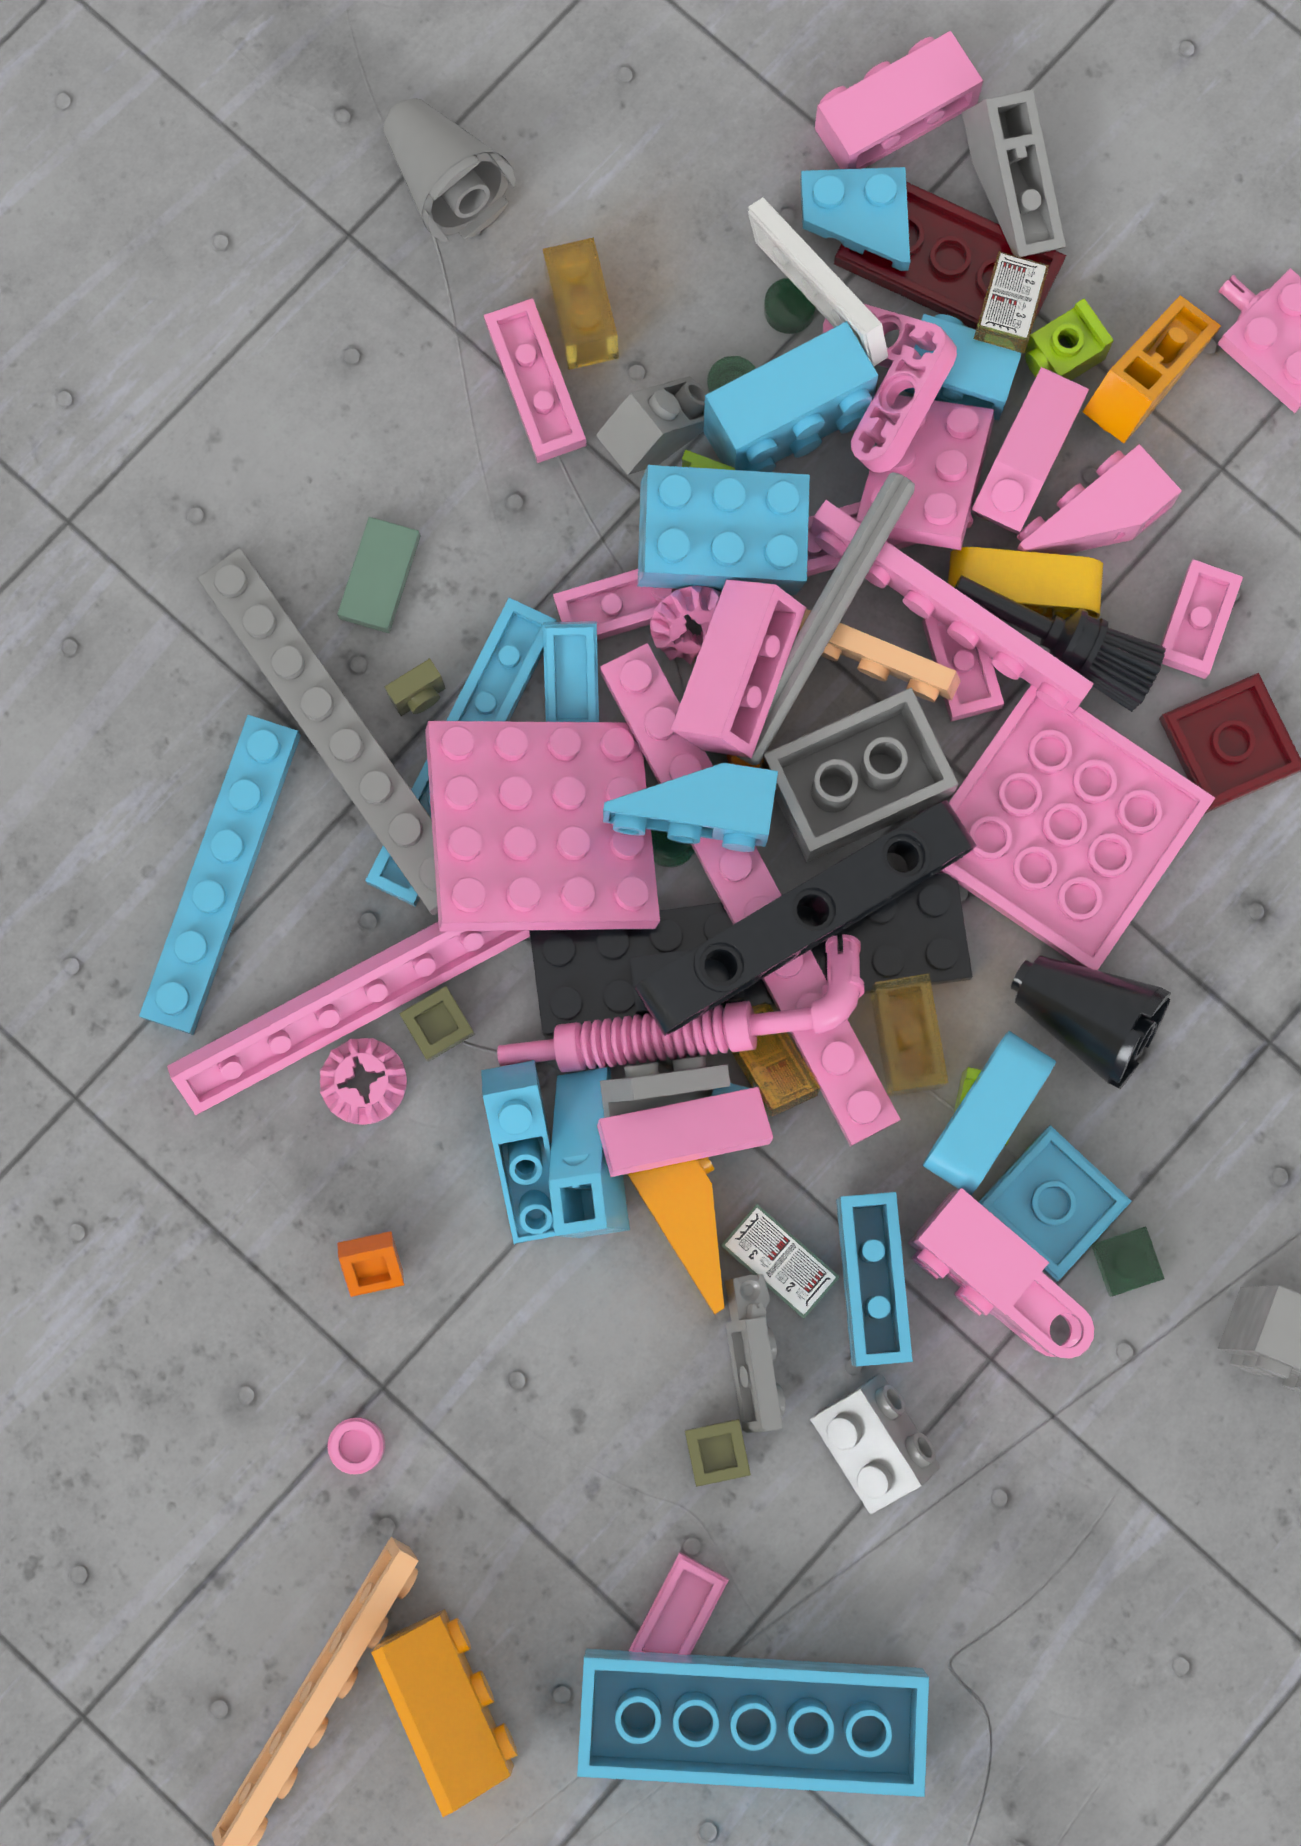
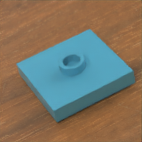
[978,1125,1132,1282]

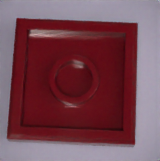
[1159,673,1301,814]

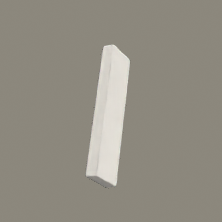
[748,197,888,367]

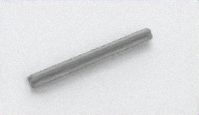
[737,472,915,766]

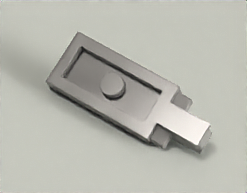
[725,1274,786,1433]

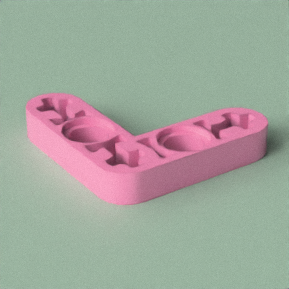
[823,304,957,473]

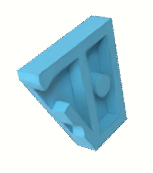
[800,167,910,271]

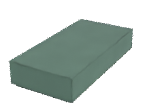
[337,517,421,634]

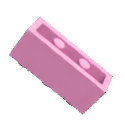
[815,31,983,169]
[671,579,806,758]

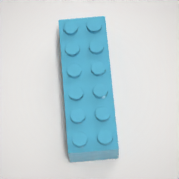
[577,1649,929,1797]

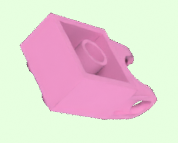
[908,1188,1095,1359]

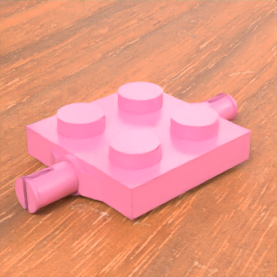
[1217,268,1301,413]

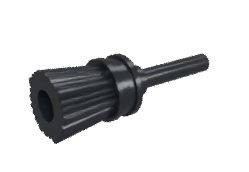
[954,575,1166,712]

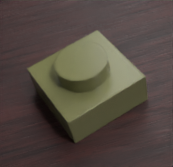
[384,658,446,716]
[399,986,475,1062]
[685,1419,751,1487]

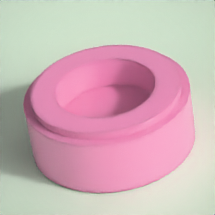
[328,1417,385,1474]

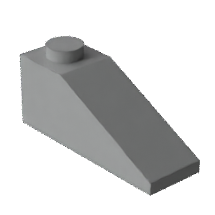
[962,89,1066,258]

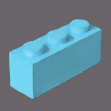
[836,1192,913,1367]

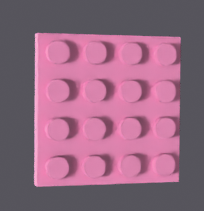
[940,685,1215,970]
[425,721,660,931]

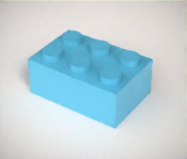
[704,321,879,472]
[637,465,810,595]

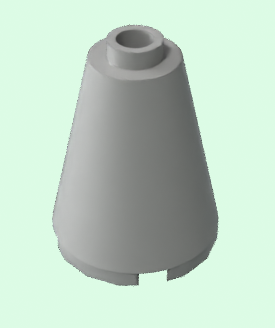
[383,98,516,242]

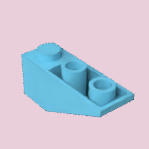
[603,763,778,852]
[481,1060,555,1244]
[549,1067,630,1238]

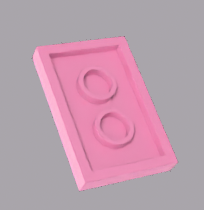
[856,395,994,550]

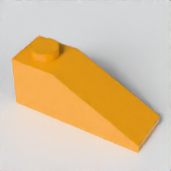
[1082,295,1221,444]
[627,1157,724,1314]

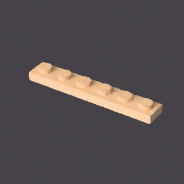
[212,1537,419,1846]

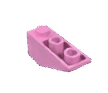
[1016,444,1182,555]

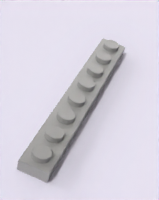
[197,548,438,916]

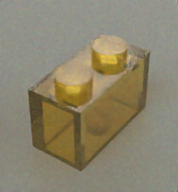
[542,237,619,370]
[870,974,949,1097]

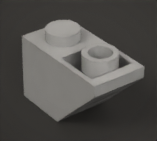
[596,376,708,475]

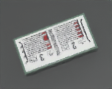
[721,1204,840,1319]

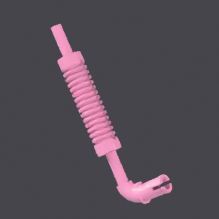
[497,934,864,1073]

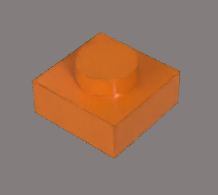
[337,1231,404,1297]

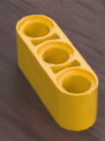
[948,547,1103,619]

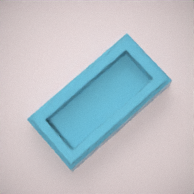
[543,621,599,722]

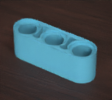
[922,1031,1056,1195]

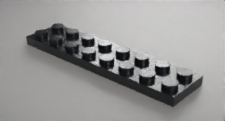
[529,873,973,1036]

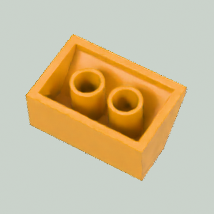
[371,1609,518,1817]

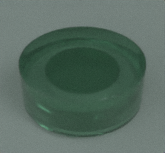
[764,278,816,334]

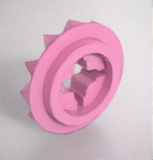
[650,586,721,664]
[320,1038,407,1125]

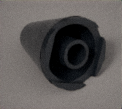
[1011,955,1171,1089]

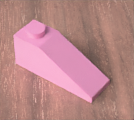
[972,367,1089,535]

